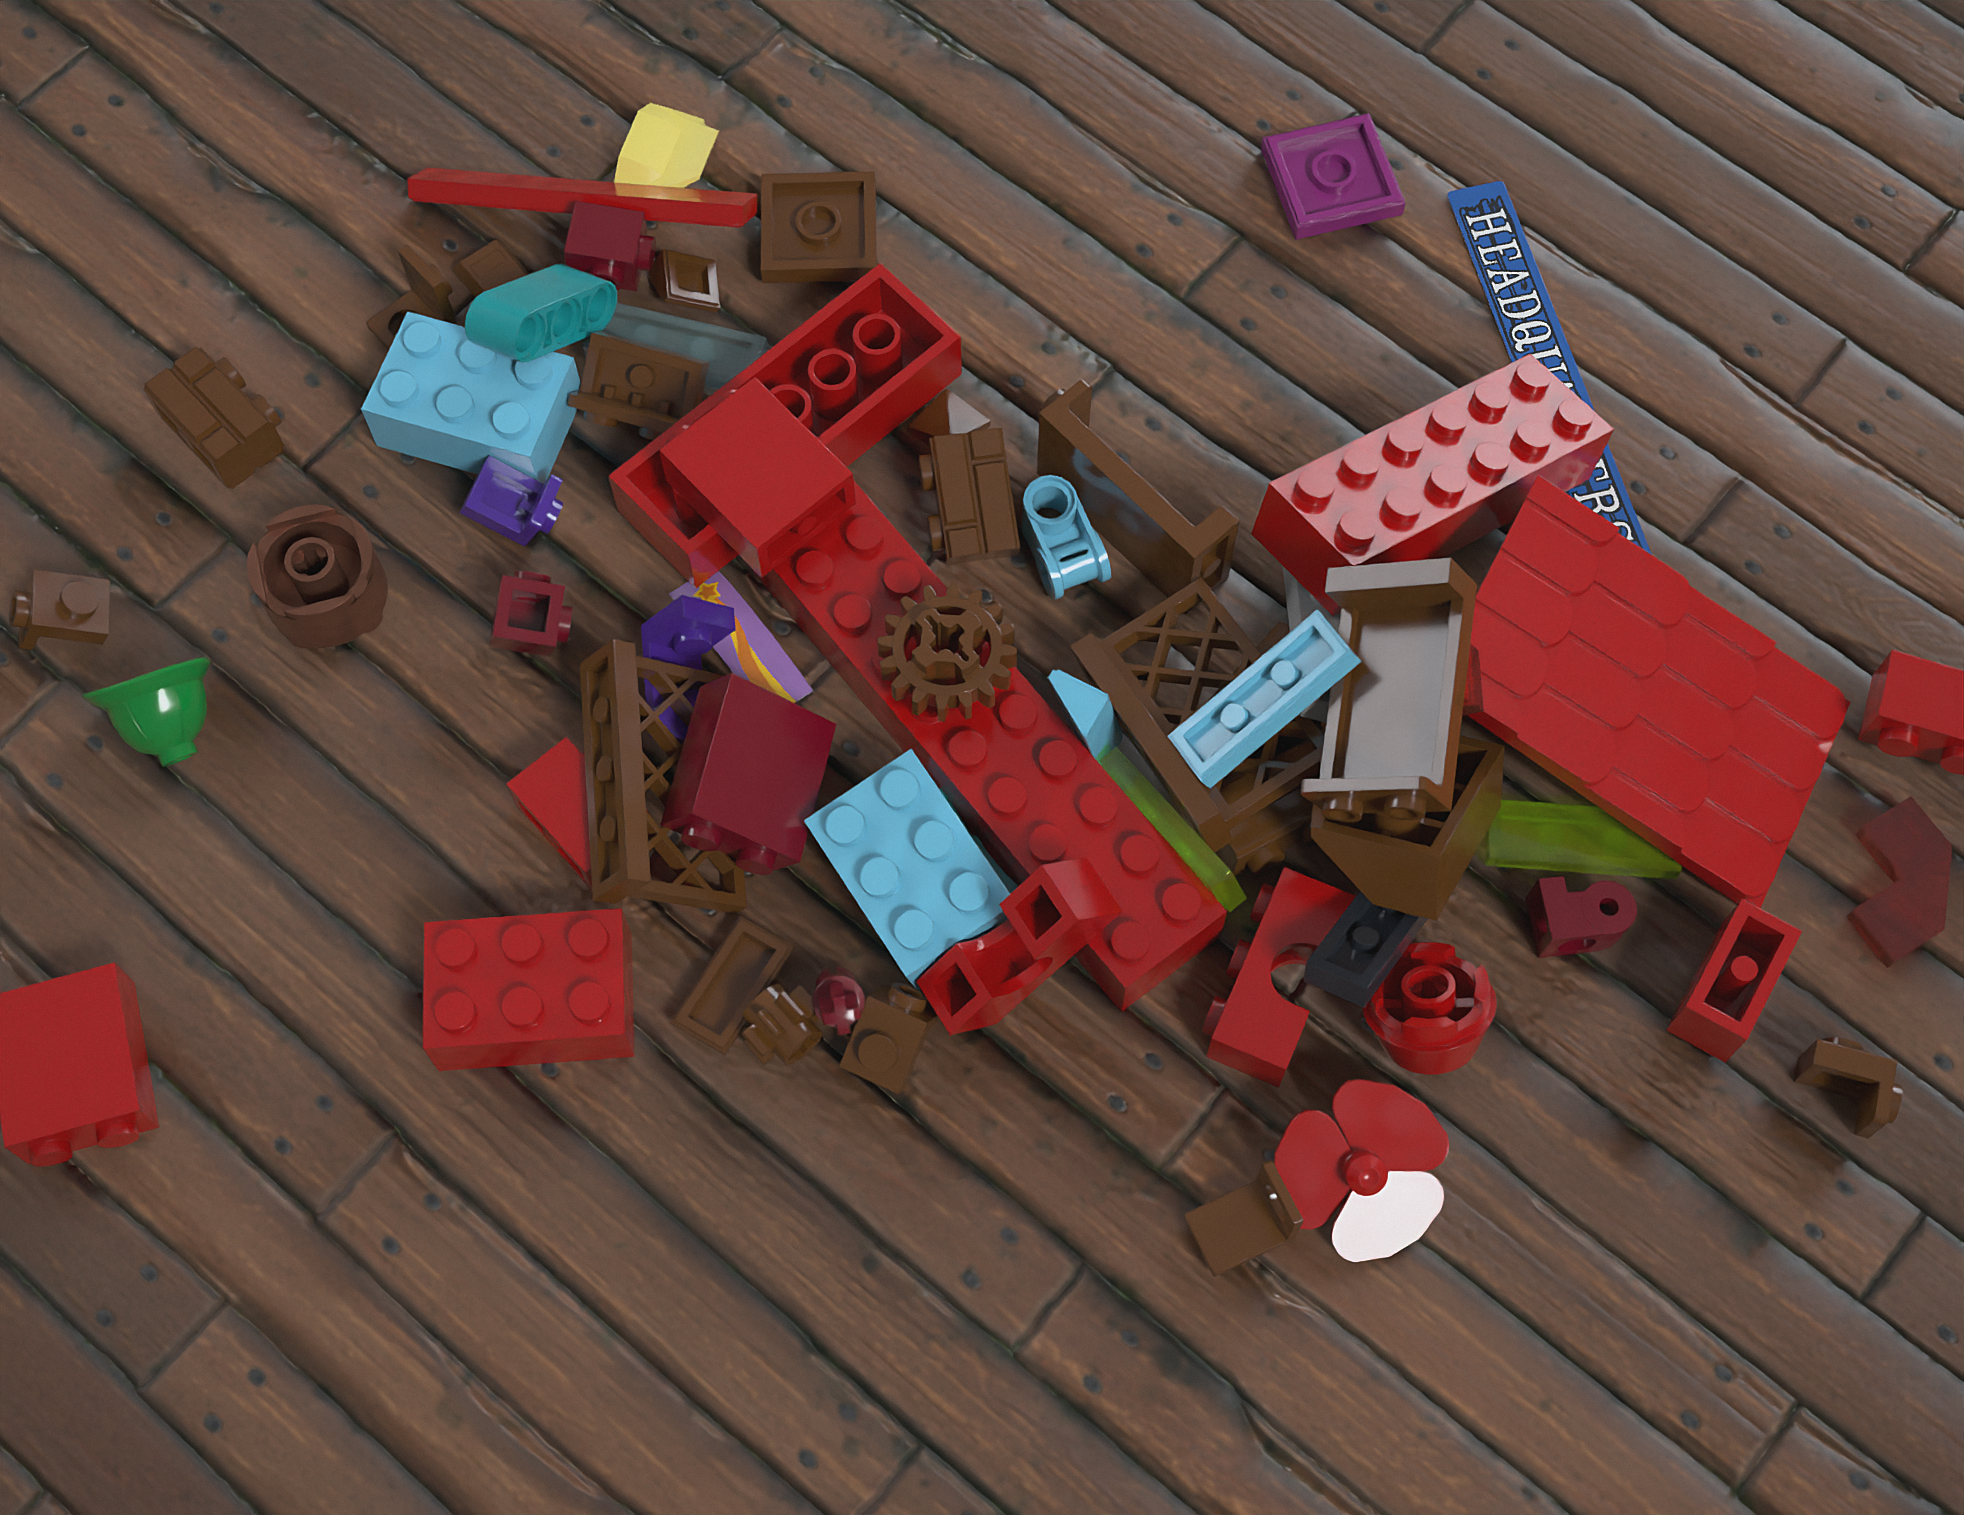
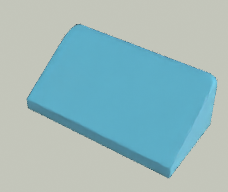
[1048,669,1124,769]

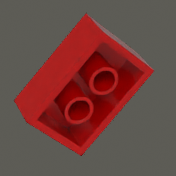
[423,908,635,1071]

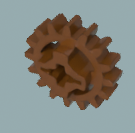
[878,583,1017,722]

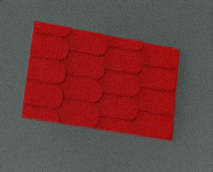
[1462,475,1851,908]

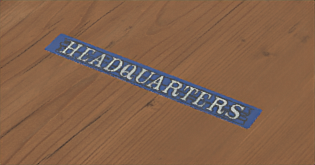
[1447,181,1652,555]

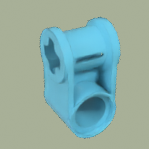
[1021,475,1111,600]

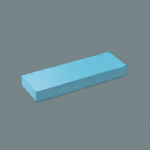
[1168,609,1362,788]

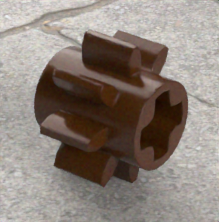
[742,984,823,1066]

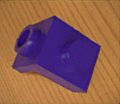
[459,456,563,546]

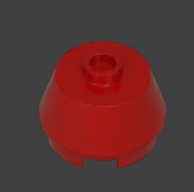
[1362,942,1497,1075]

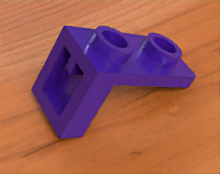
[641,595,736,744]

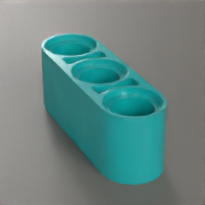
[465,264,617,363]

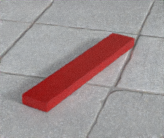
[407,167,757,228]

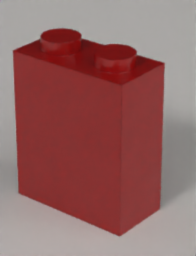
[659,377,856,578]
[0,962,160,1167]

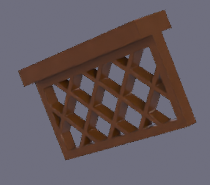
[1070,577,1325,855]
[580,639,747,914]

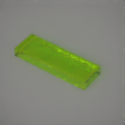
[1100,747,1247,913]
[1485,800,1682,879]

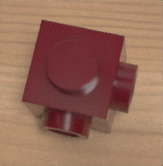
[564,201,656,292]
[489,571,573,657]

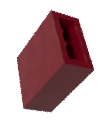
[660,673,837,875]

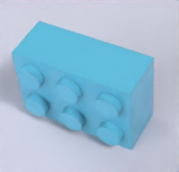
[361,311,581,483]
[804,749,1010,992]

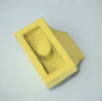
[614,103,719,188]

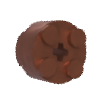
[247,504,388,648]

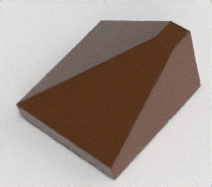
[648,249,720,313]
[908,388,991,446]

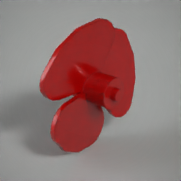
[1274,1078,1450,1262]

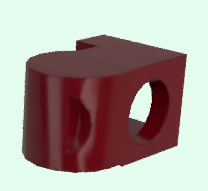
[1525,876,1637,958]

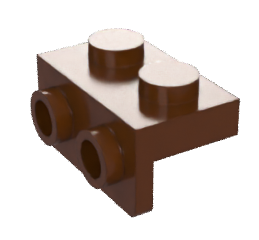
[567,331,710,440]

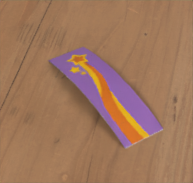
[669,571,813,703]

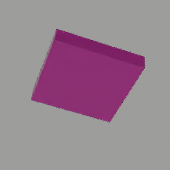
[1261,113,1406,240]

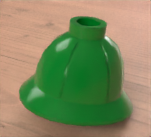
[82,657,211,767]

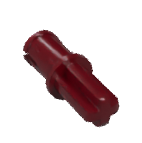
[812,966,865,1035]

